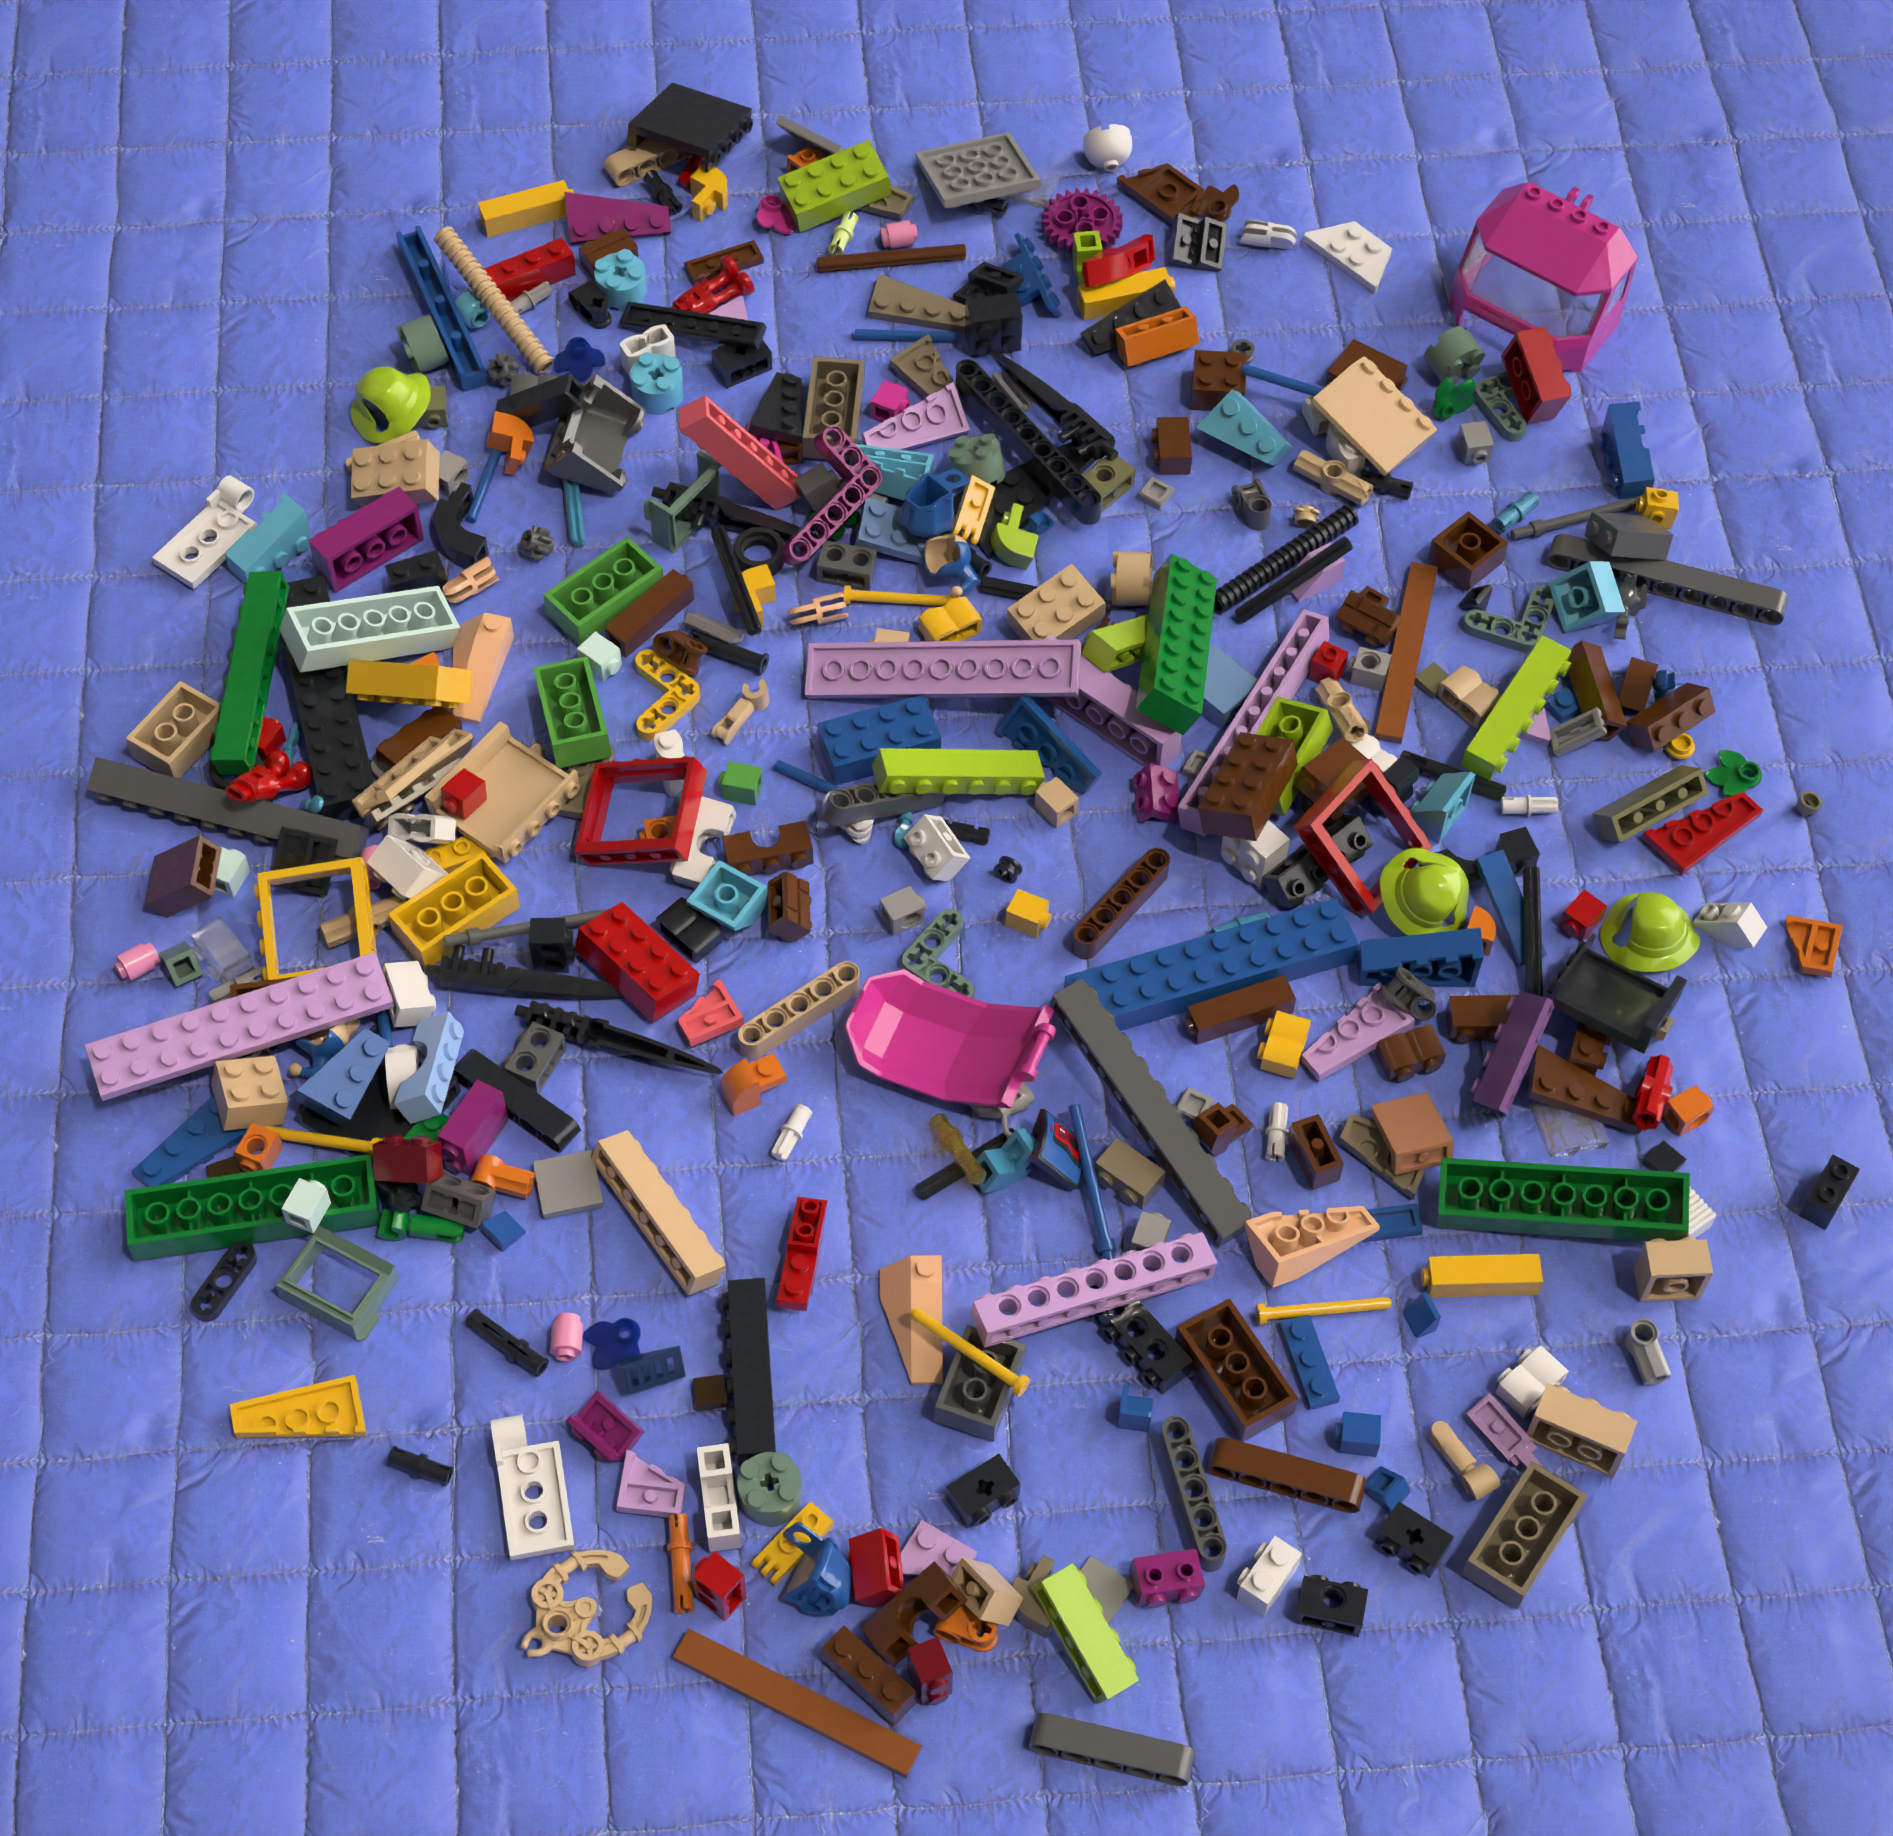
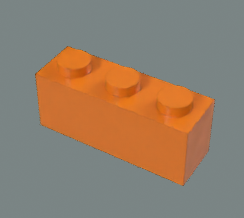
[1115,306,1199,367]

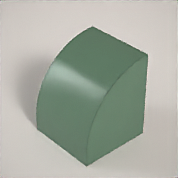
[159,941,203,987]

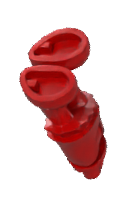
[670,255,755,314]
[225,749,313,803]

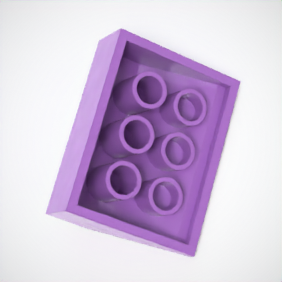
[1470,991,1554,1116]

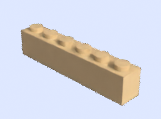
[591,1130,726,1296]

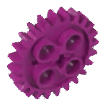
[1041,188,1123,254]

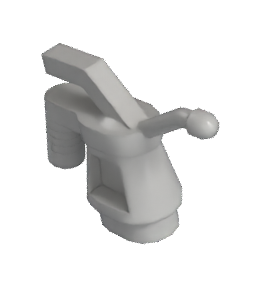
[969,1082,1035,1139]

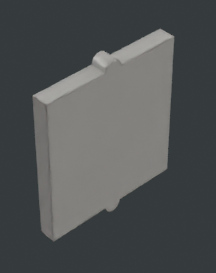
[1081,1556,1133,1625]

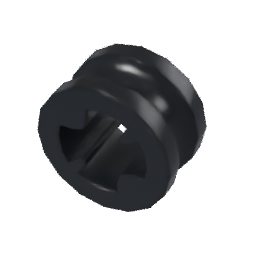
[994,856,1023,884]

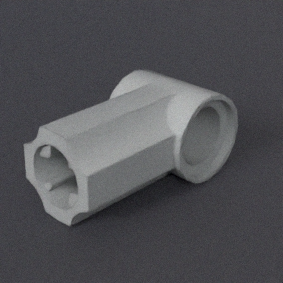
[1624,1319,1671,1386]

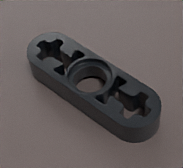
[191,1241,257,1322]

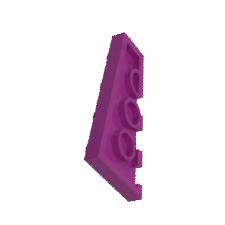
[564,192,671,244]

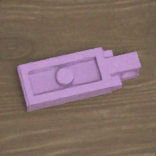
[1466,1393,1543,1467]

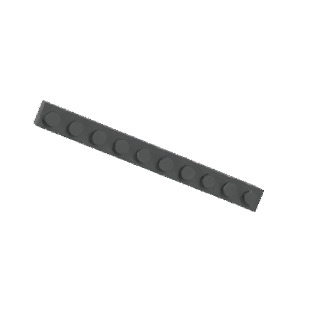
[87,757,370,861]
[1049,978,1252,1248]

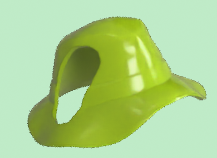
[350,366,431,444]
[1380,848,1469,936]
[1600,892,1700,972]

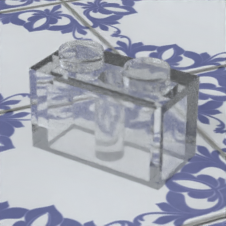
[190,917,255,984]

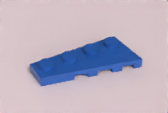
[995,695,1103,794]
[132,1095,248,1187]

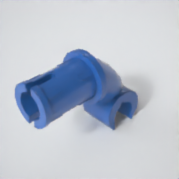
[1652,670,1684,699]

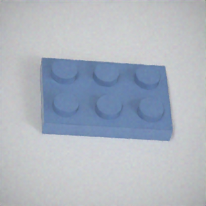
[855,498,930,565]

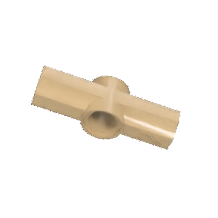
[1293,450,1373,506]
[1315,677,1368,743]
[319,895,406,948]

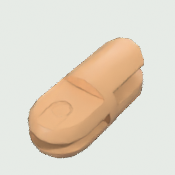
[442,557,500,603]
[788,591,849,625]

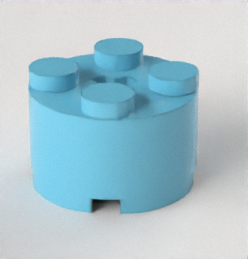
[594,249,647,311]
[630,352,684,415]

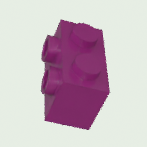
[1129,1549,1205,1608]

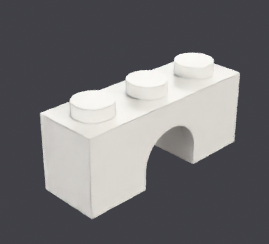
[670,796,737,889]
[697,1443,742,1552]

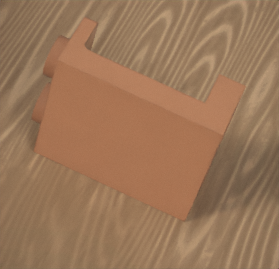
[1370,1092,1453,1175]

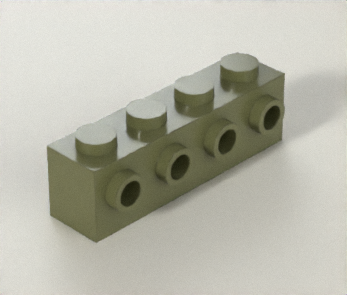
[1592,765,1709,843]

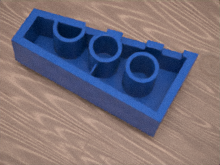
[1357,927,1484,987]

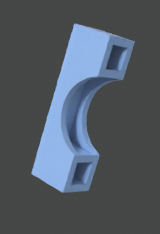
[394,1011,464,1124]

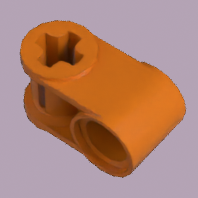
[933,1605,998,1653]

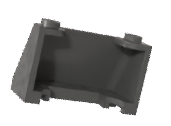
[544,374,646,493]

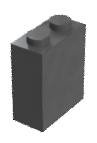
[1584,511,1673,560]

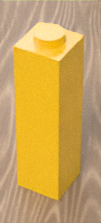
[478,180,574,238]
[1077,267,1176,321]
[1421,1254,1543,1298]

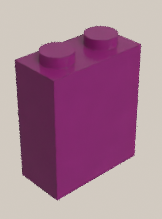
[437,1079,509,1177]

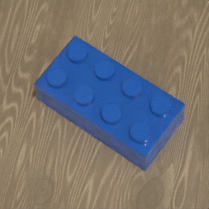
[817,695,941,786]

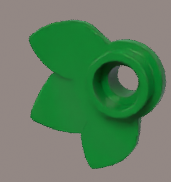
[1432,377,1476,420]
[1705,750,1762,797]

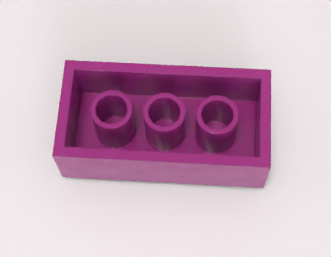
[309,487,424,593]

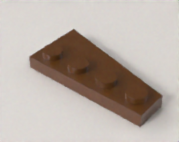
[1527,1045,1642,1134]

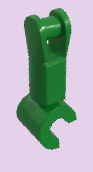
[378,1208,465,1243]

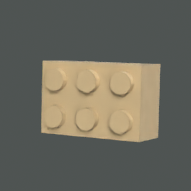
[351,439,440,507]
[1007,563,1106,640]
[126,681,220,779]
[1527,1383,1638,1478]

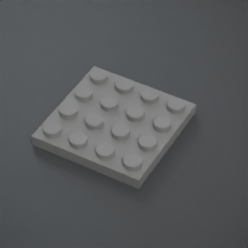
[915,132,1041,209]

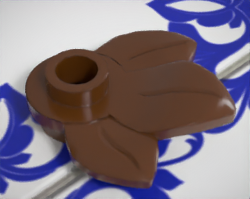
[1196,184,1240,222]

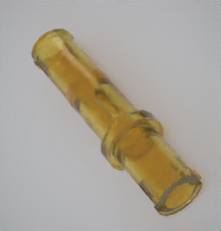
[929,1113,986,1185]

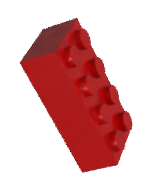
[575,902,700,1023]

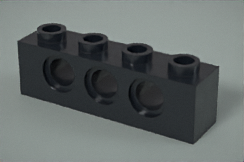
[1087,1276,1193,1395]

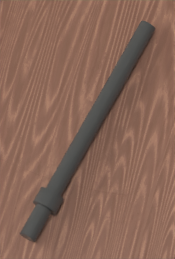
[1510,495,1643,540]
[443,909,608,947]

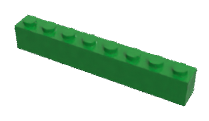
[209,571,290,775]

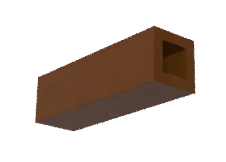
[604,569,694,658]
[1568,640,1628,741]
[1183,975,1296,1045]

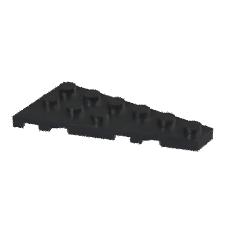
[953,439,1095,560]

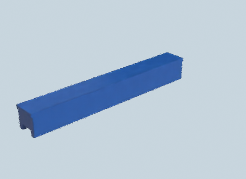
[396,225,488,392]

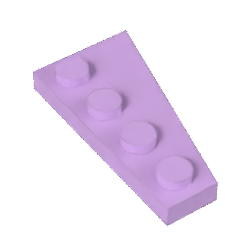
[862,382,970,451]
[1302,981,1415,1081]

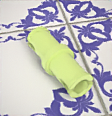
[828,211,858,255]

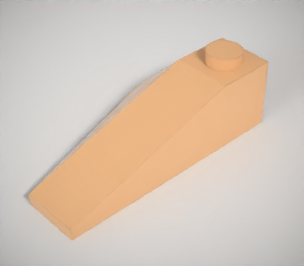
[453,613,514,724]
[1244,1206,1380,1288]
[880,1255,943,1385]

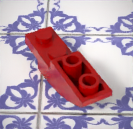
[1082,234,1156,287]
[776,1196,828,1311]

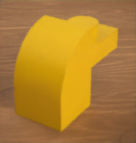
[690,162,728,222]
[733,564,776,628]

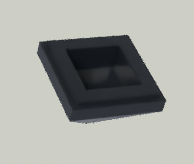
[1459,585,1493,611]

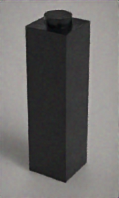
[495,373,586,428]

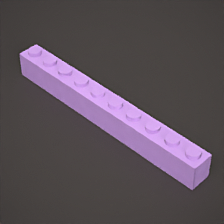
[1178,609,1330,837]

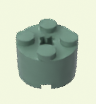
[395,314,449,373]
[1424,326,1485,385]
[948,433,1006,490]
[737,1452,803,1527]

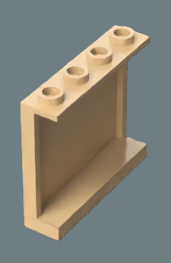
[425,721,580,864]

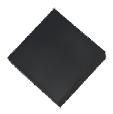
[1643,1140,1687,1172]

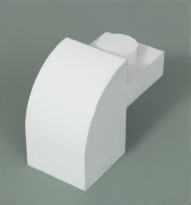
[385,1044,419,1109]

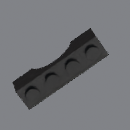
[1419,826,1540,890]

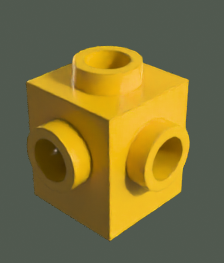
[1635,487,1679,529]

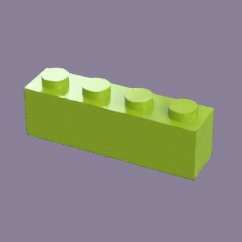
[1081,615,1148,673]
[1031,1563,1139,1704]

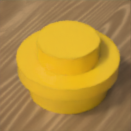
[1666,733,1695,760]

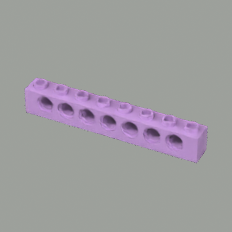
[971,1232,1218,1348]

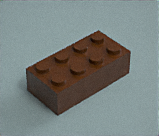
[1198,732,1298,841]
[1175,1298,1299,1442]

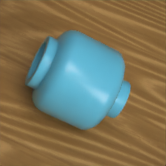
[455,290,491,329]

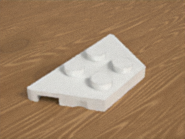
[1303,221,1392,294]

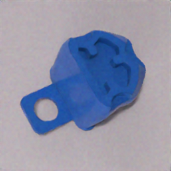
[899,469,970,538]
[783,1522,851,1616]

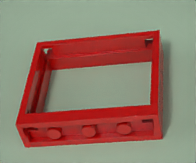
[574,755,707,866]
[1293,759,1432,914]

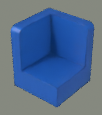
[1118,1385,1153,1432]

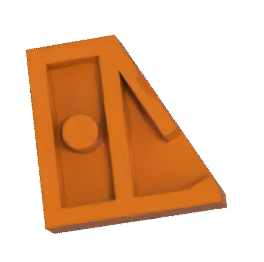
[1785,915,1843,978]

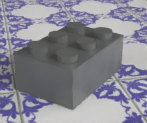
[934,1325,1026,1442]

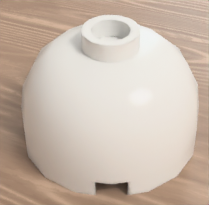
[1082,124,1132,171]

